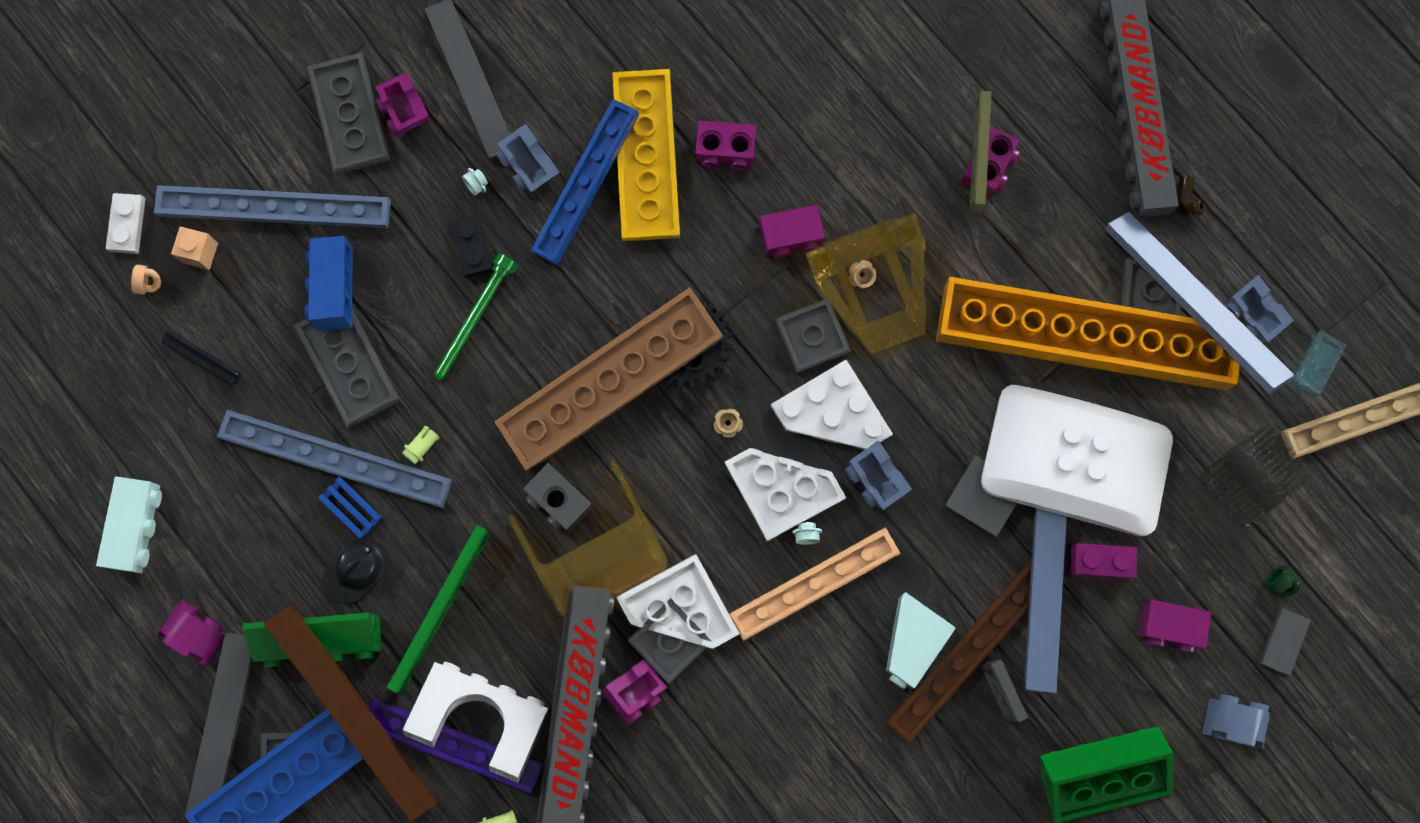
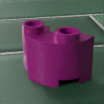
[376,72,431,137]
[156,600,225,666]
[602,659,667,726]

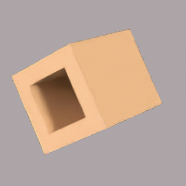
[171,226,218,270]

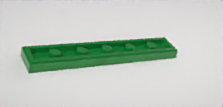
[387,525,490,693]

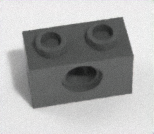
[523,463,593,532]

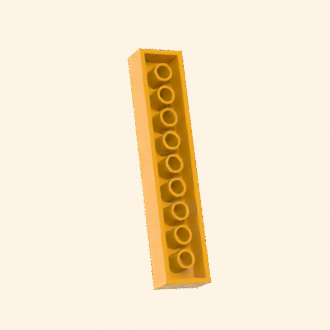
[936,277,1240,391]

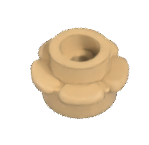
[849,260,876,289]
[714,409,743,438]

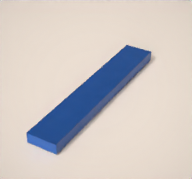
[530,99,639,266]

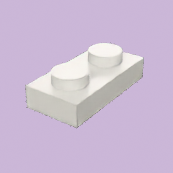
[106,193,146,254]

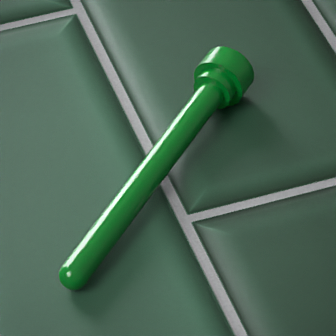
[434,253,518,380]

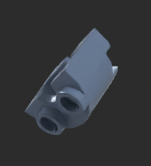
[495,124,559,192]
[1225,275,1294,343]
[845,440,912,510]
[1202,694,1270,749]

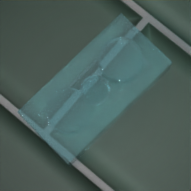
[1290,330,1346,397]

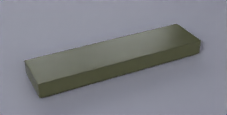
[969,91,992,213]

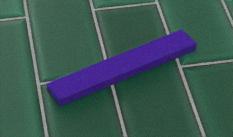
[369,698,544,794]

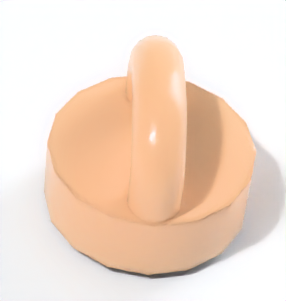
[131,265,161,295]

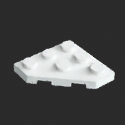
[771,360,893,450]
[724,448,846,541]
[616,554,739,649]

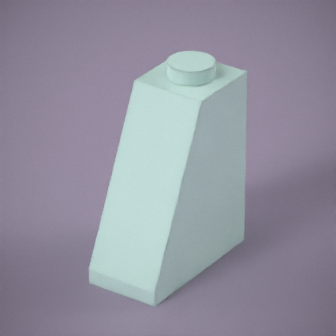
[886,592,955,690]

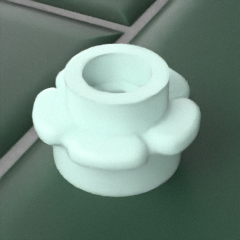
[462,168,488,196]
[792,522,822,545]

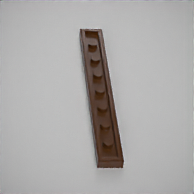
[885,559,1068,744]
[264,604,437,822]

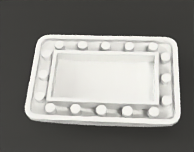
[981,385,1173,537]

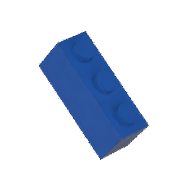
[305,236,353,331]

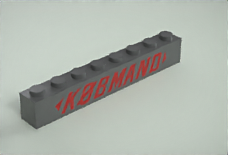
[1100,0,1179,218]
[536,584,614,823]

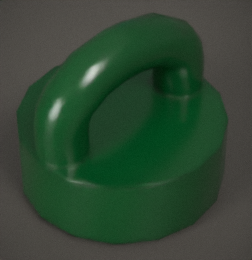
[1265,566,1301,597]

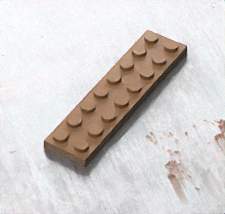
[494,287,724,471]

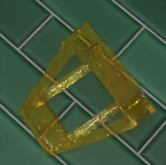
[805,213,926,354]

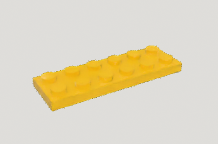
[612,69,680,241]

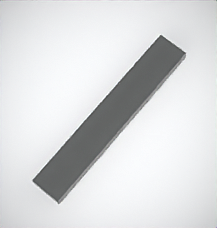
[425,0,510,161]
[185,632,253,814]

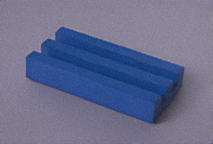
[318,476,383,539]

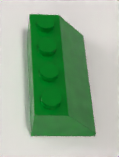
[243,612,382,668]
[1040,726,1173,823]

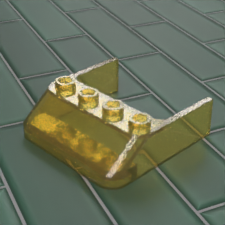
[507,460,667,618]

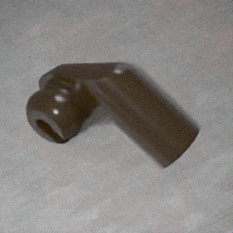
[1177,176,1206,217]

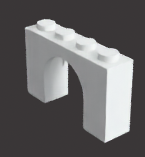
[403,662,548,783]

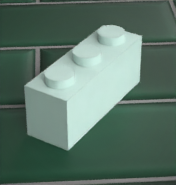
[96,476,162,573]

